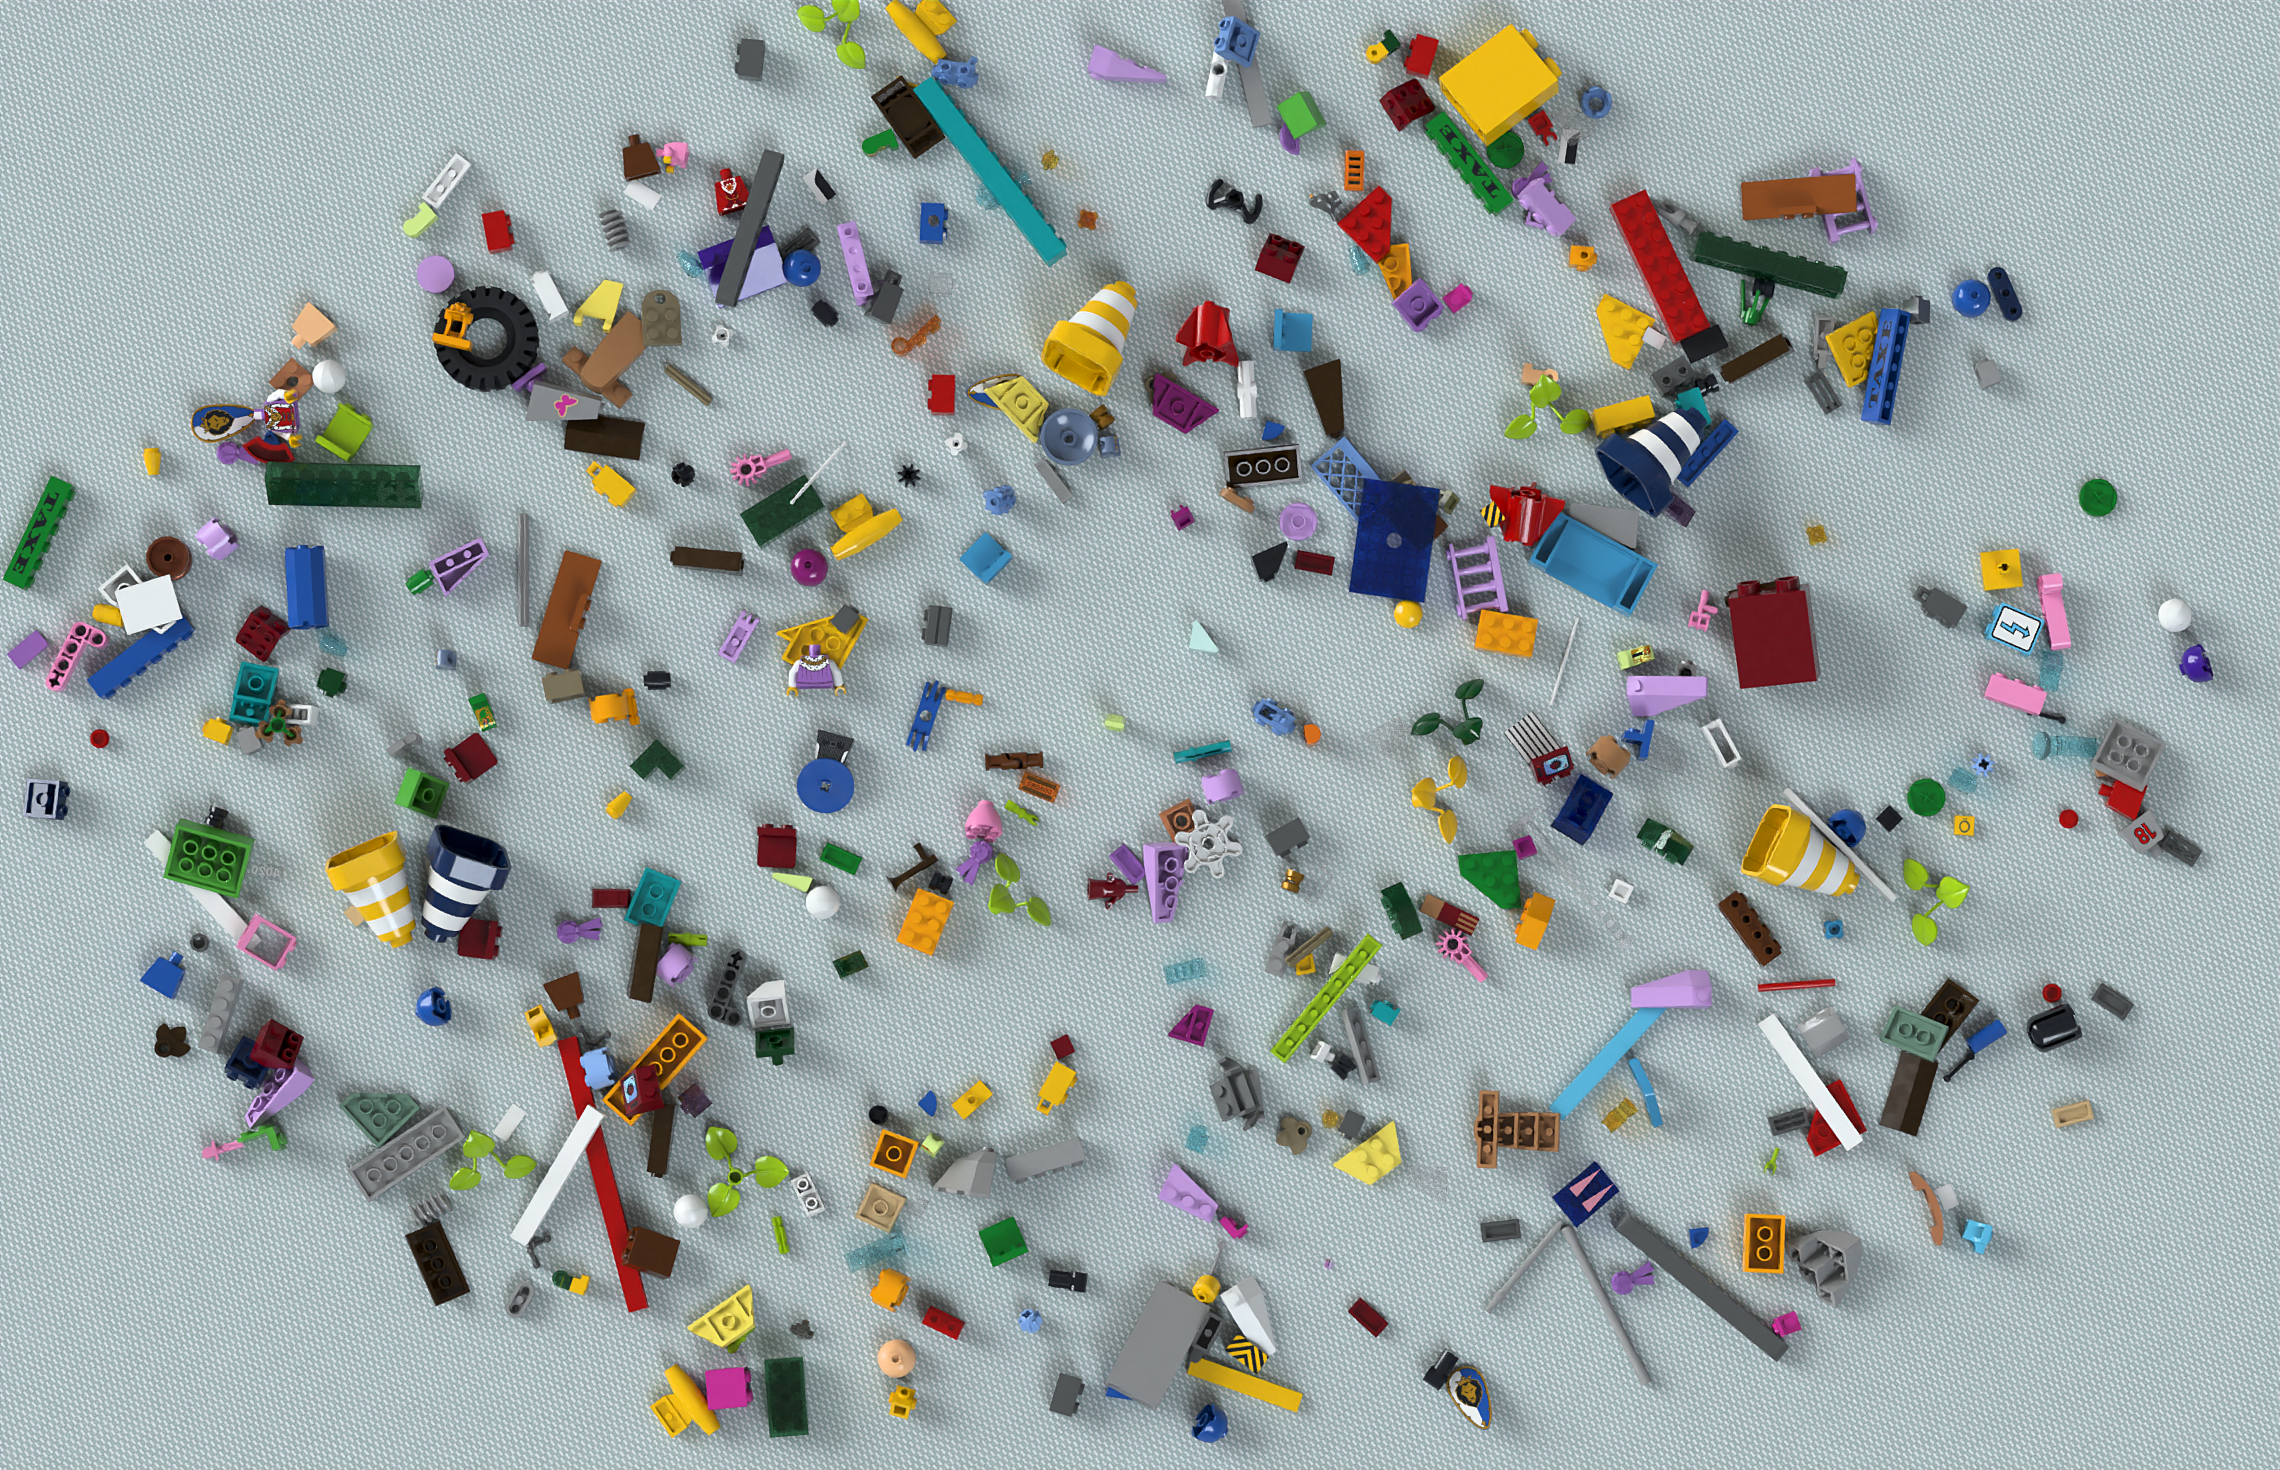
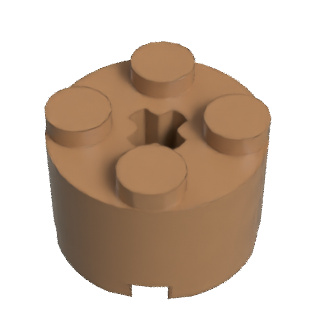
[1586,735,1631,779]

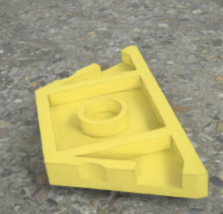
[984,376,1049,443]
[1333,1121,1401,1185]
[687,1284,755,1349]

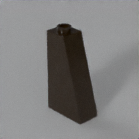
[1720,334,1795,384]
[1303,359,1344,439]
[670,546,745,576]
[647,1104,679,1178]

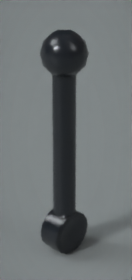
[2027,713,2066,724]
[1943,1053,1975,1082]

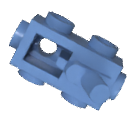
[932,56,979,89]
[983,485,1016,515]
[1252,698,1297,737]

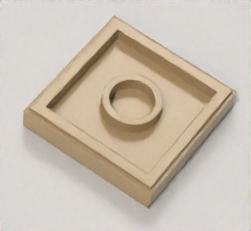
[855,1182,906,1234]

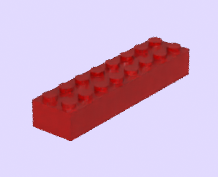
[1609,189,1710,345]

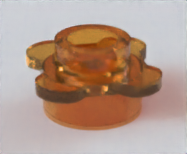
[1078,210,1098,231]

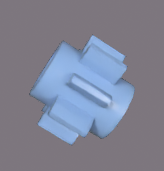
[1970,753,1995,777]
[1018,1309,1043,1333]

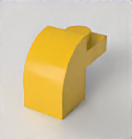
[524,1004,558,1048]

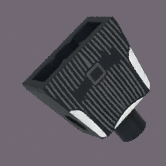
[815,729,855,764]

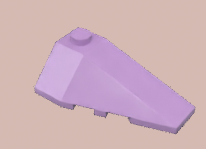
[1627,676,1708,717]
[1143,842,1188,924]
[1631,970,1712,1009]

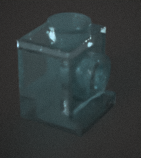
[1946,766,1978,795]
[1185,1124,1209,1154]

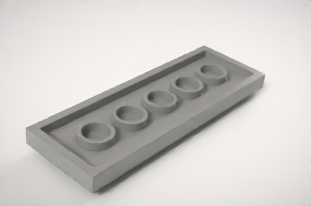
[347,1106,466,1203]

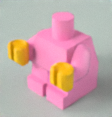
[656,142,689,173]

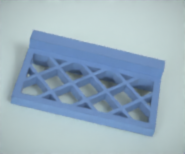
[1310,436,1395,524]

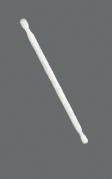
[790,441,847,505]
[1549,617,1580,706]

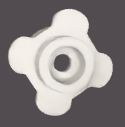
[712,325,734,347]
[945,433,968,456]

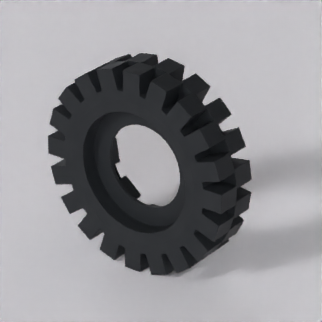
[434,286,540,392]

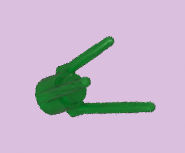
[1740,280,1770,326]

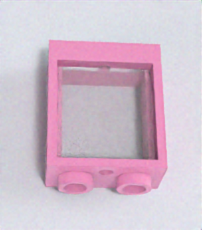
[235,913,297,971]

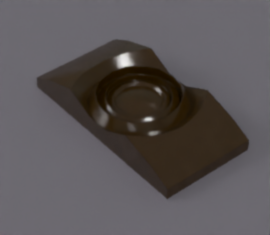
[871,75,946,159]

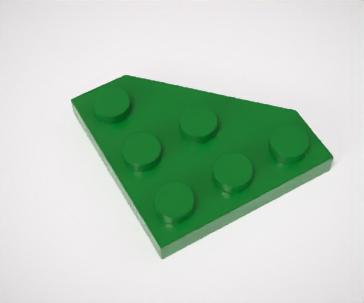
[1458,850,1521,909]

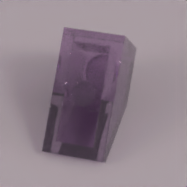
[1661,493,1696,528]

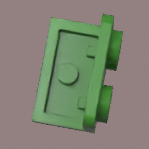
[237,1124,288,1151]

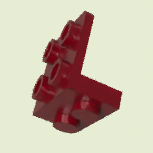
[1379,79,1435,132]
[236,605,291,662]
[443,733,498,785]
[757,824,798,869]
[457,918,503,961]

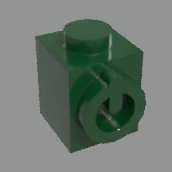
[317,667,348,698]

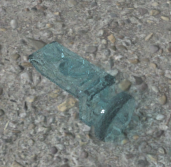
[2032,731,2096,760]
[844,1228,909,1273]

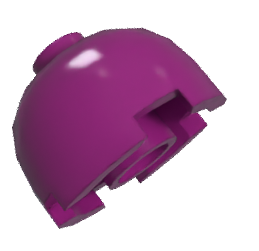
[790,549,828,587]

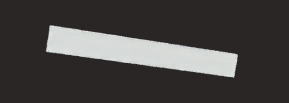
[1782,788,1897,903]
[143,829,263,950]
[1758,1013,1863,1152]
[510,1105,605,1247]

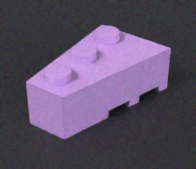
[1517,177,1576,237]
[429,537,490,597]
[1158,1163,1219,1223]

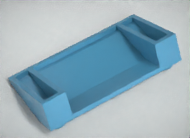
[1528,512,1658,618]

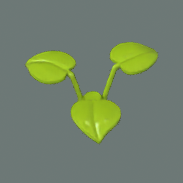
[797,0,866,69]
[1504,374,1592,439]
[988,853,1051,926]
[1903,858,1970,946]
[706,1126,789,1217]
[449,1130,537,1190]

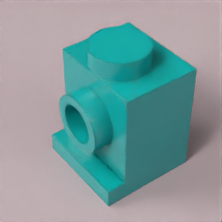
[1370,999,1401,1027]

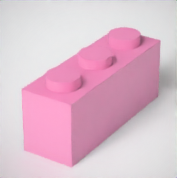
[1983,673,2047,716]

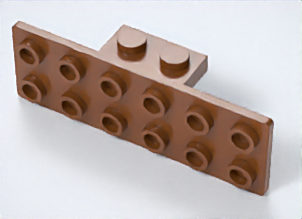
[1741,174,1857,221]
[532,550,602,670]

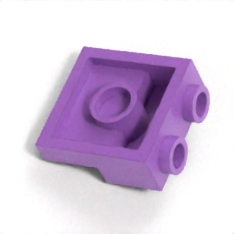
[1391,278,1445,332]

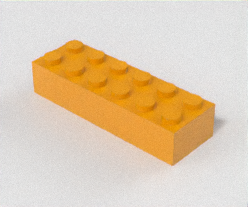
[602,1013,709,1126]

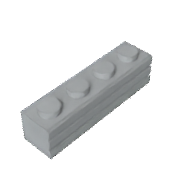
[1034,458,1073,504]

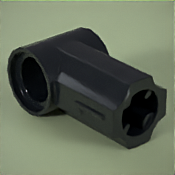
[1048,1270,1088,1293]
[1423,1350,1459,1391]

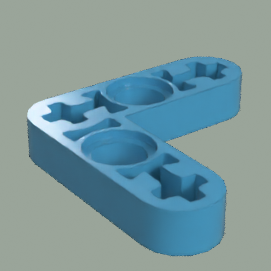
[1628,1057,1663,1128]

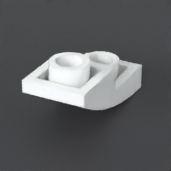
[791,1172,826,1218]

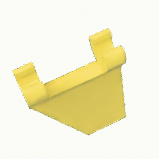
[573,280,624,333]

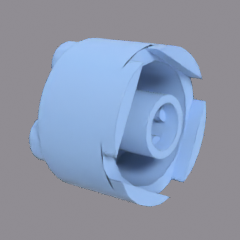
[580,1047,618,1090]

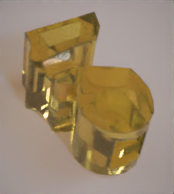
[1601,1097,1638,1133]

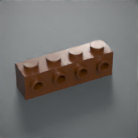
[1716,890,1782,967]

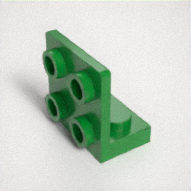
[979,1217,1029,1267]

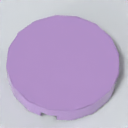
[417,255,455,294]
[1279,502,1317,541]

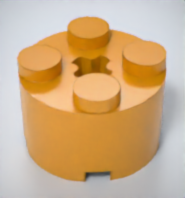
[588,692,630,724]
[870,1268,911,1313]

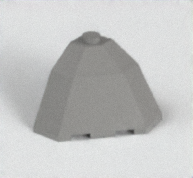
[933,1147,998,1199]
[1786,1230,1862,1308]

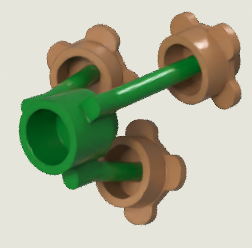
[255,699,303,746]

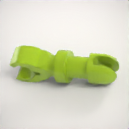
[1004,800,1040,826]
[727,1325,756,1354]

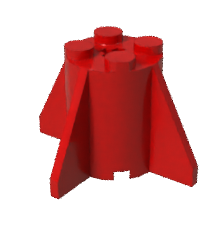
[1176,301,1239,367]
[1489,482,1566,546]

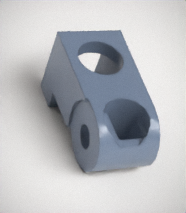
[1100,436,1121,458]
[436,650,457,670]

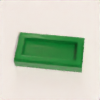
[819,842,863,876]

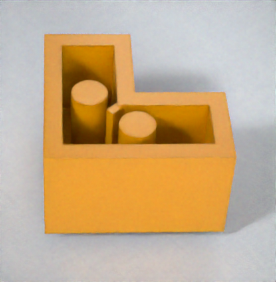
[1514,892,1556,950]

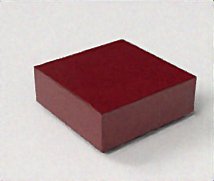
[1050,1034,1075,1060]

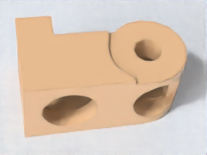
[1521,363,1558,386]

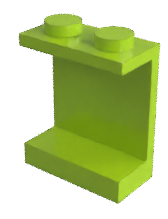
[315,403,374,464]

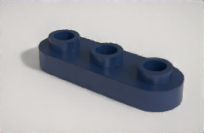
[1987,267,2022,322]

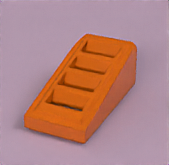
[1344,150,1365,191]

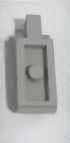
[1812,316,1835,370]

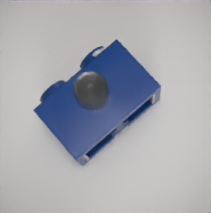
[920,203,948,245]

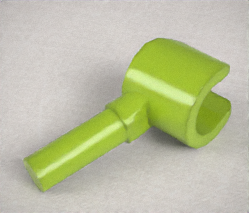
[1764,1148,1780,1176]

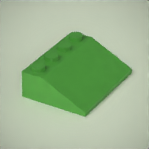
[163,818,255,899]

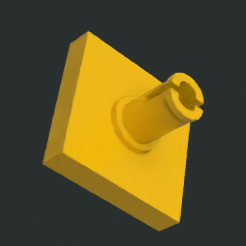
[1979,548,2023,591]

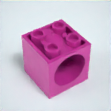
[705,1366,753,1410]

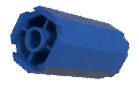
[285,545,329,630]

